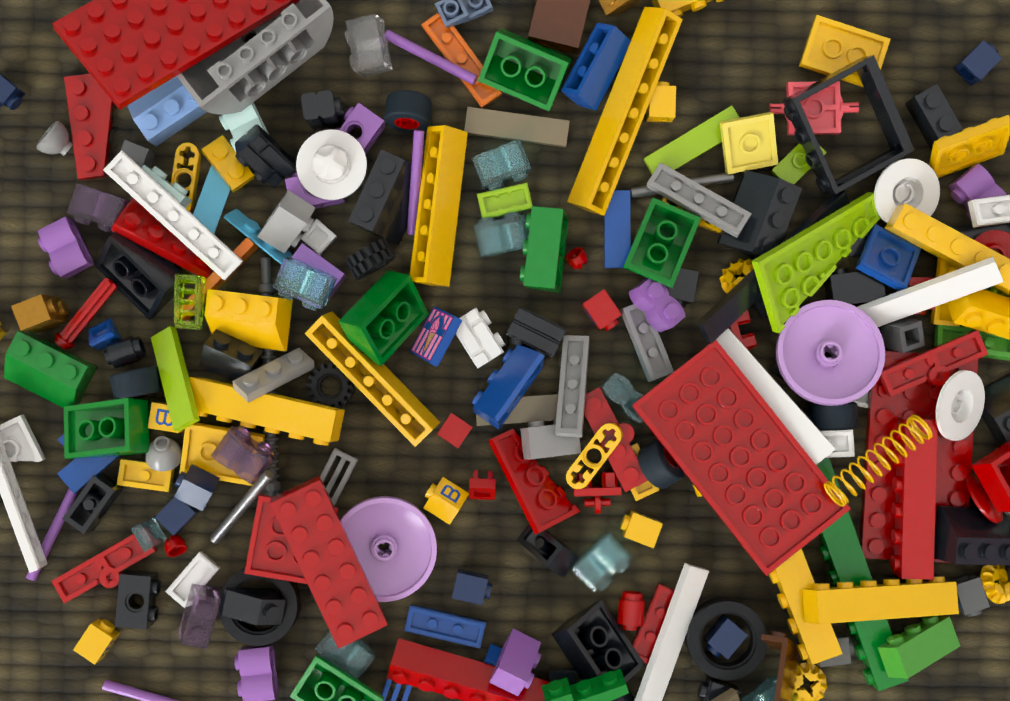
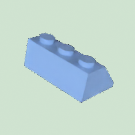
[127,76,207,146]

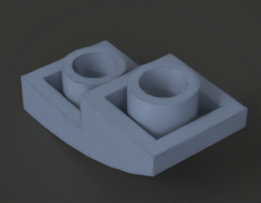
[434,0,494,28]

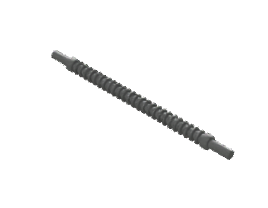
[258,257,280,496]

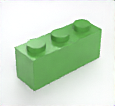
[877,615,960,679]

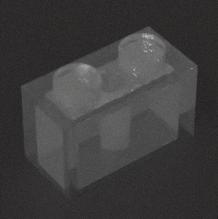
[345,14,392,77]

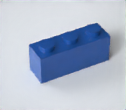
[561,23,631,111]

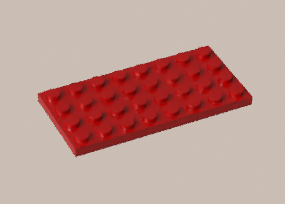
[52,0,299,110]
[631,340,851,576]
[859,351,978,563]

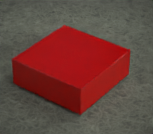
[437,413,473,448]

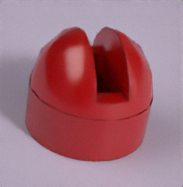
[565,247,588,270]
[164,535,187,557]

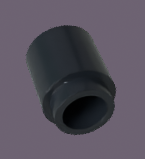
[104,336,146,368]

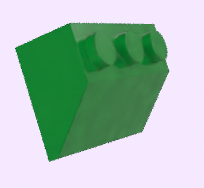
[478,28,573,111]
[520,206,569,293]
[338,270,429,366]
[4,331,98,408]
[290,654,384,701]

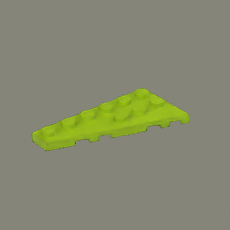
[752,192,881,334]

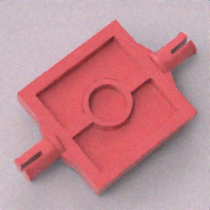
[769,81,859,136]

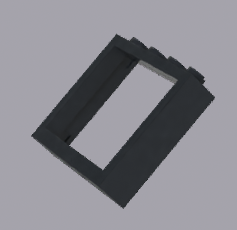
[782,55,915,194]

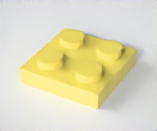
[720,112,778,174]

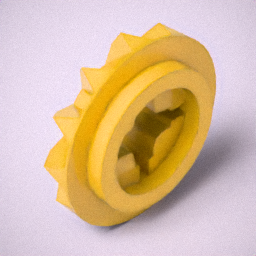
[719,258,754,293]
[980,565,1010,604]
[792,663,828,701]

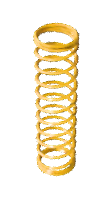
[824,415,932,507]

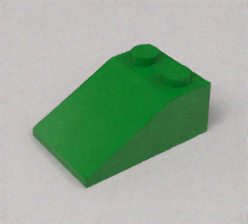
[623,197,701,288]
[64,398,149,459]

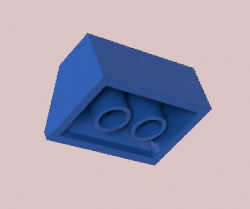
[472,344,545,430]

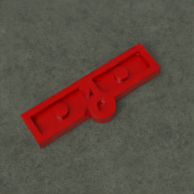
[880,330,988,397]
[584,387,648,492]
[51,528,158,604]

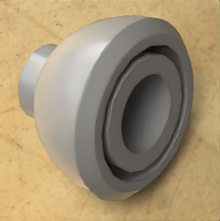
[36,121,73,156]
[145,436,182,471]

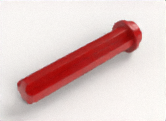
[54,278,117,350]

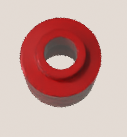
[617,591,645,631]

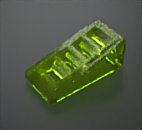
[174,274,206,330]

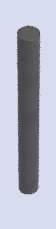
[630,173,734,198]
[210,470,274,544]

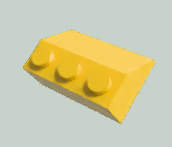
[204,289,293,351]

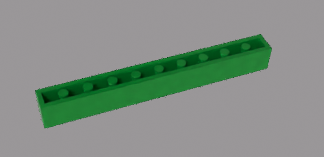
[816,458,909,691]

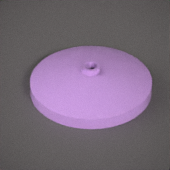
[776,300,885,406]
[340,496,437,602]

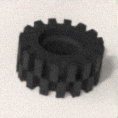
[345,238,396,280]
[306,363,355,408]

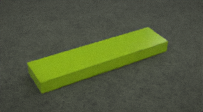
[643,106,740,175]
[151,326,200,432]

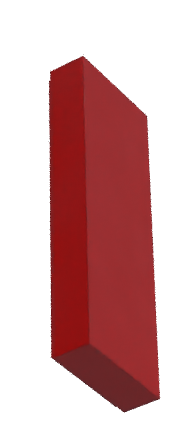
[632,583,675,664]

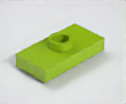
[770,144,827,184]
[477,183,533,220]

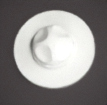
[296,130,367,200]
[874,158,940,223]
[936,370,985,441]

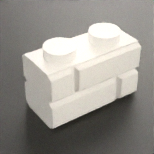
[456,308,505,369]

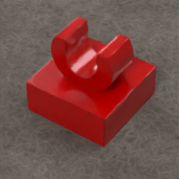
[469,470,496,500]

